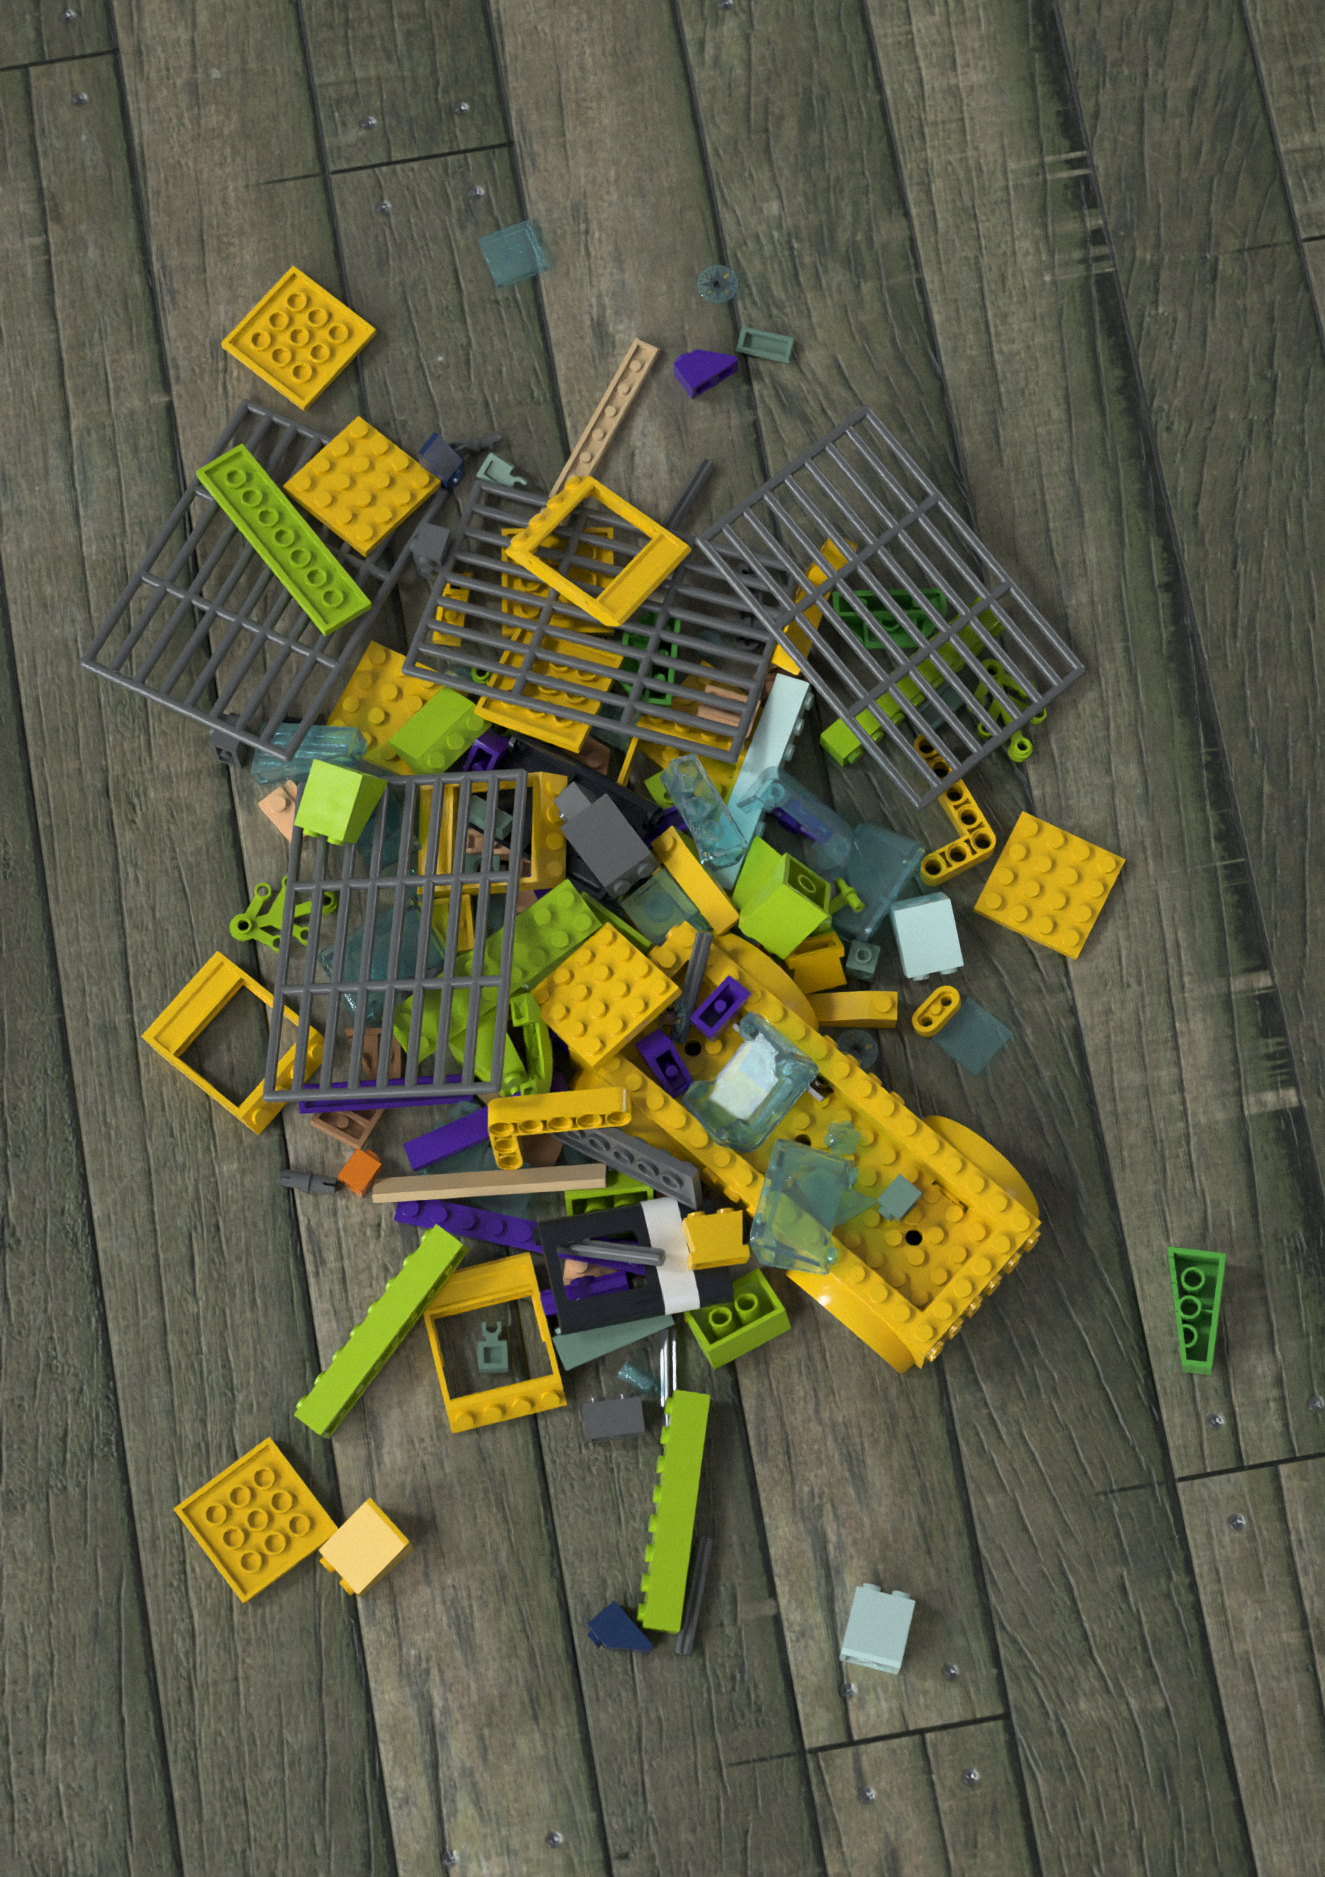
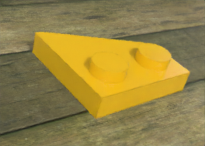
[416,894,475,955]

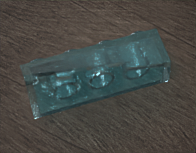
[660,753,750,872]

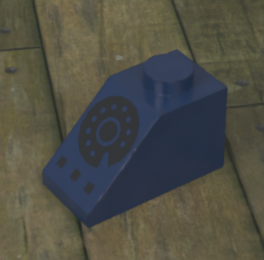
[418,432,465,492]
[587,1601,654,1653]

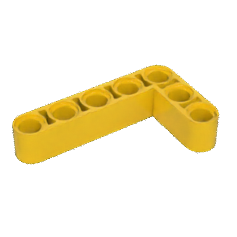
[771,536,858,676]
[914,734,996,887]
[488,1087,632,1170]

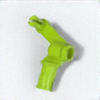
[812,877,865,937]

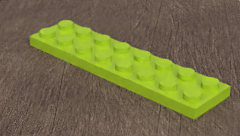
[196,443,372,637]
[381,879,602,1064]

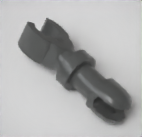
[448,433,502,458]

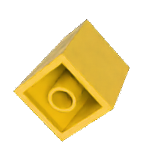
[319,1498,414,1598]

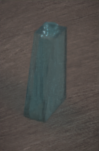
[251,722,367,785]

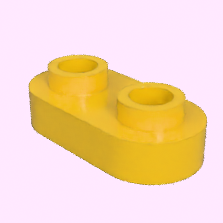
[912,986,961,1037]

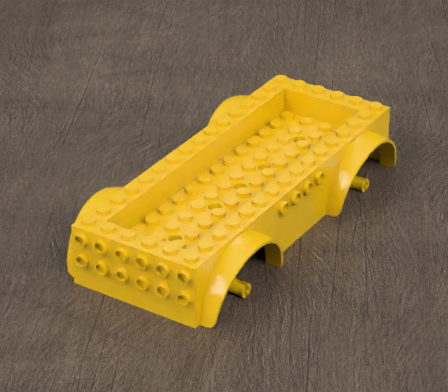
[568,920,1042,1374]

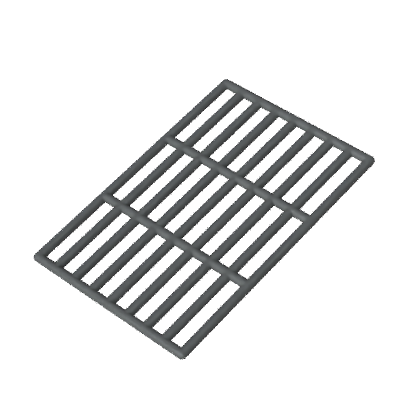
[80,399,448,763]
[695,405,1087,811]
[401,479,804,764]
[263,769,528,1103]

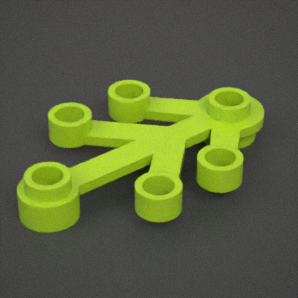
[966,659,1047,762]
[230,875,338,954]

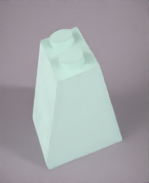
[886,891,964,981]
[839,1583,915,1674]

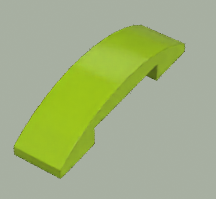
[510,993,553,1096]

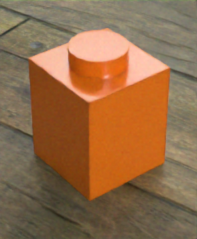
[337,1148,383,1198]

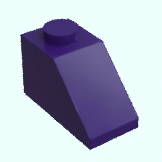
[674,349,738,400]
[461,728,510,798]
[690,975,751,1043]
[635,1028,696,1099]

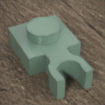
[476,451,529,489]
[478,1322,508,1373]

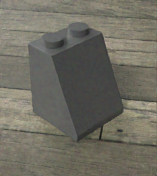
[560,794,659,899]

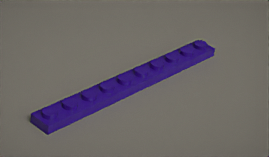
[394,1199,646,1277]

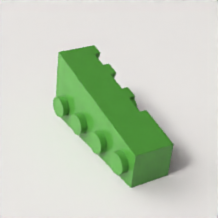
[1167,1246,1227,1376]

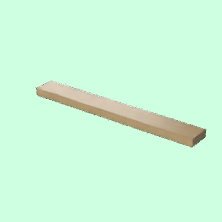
[539,338,660,527]
[372,1163,607,1203]

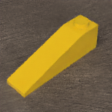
[651,825,740,936]
[805,991,898,1028]

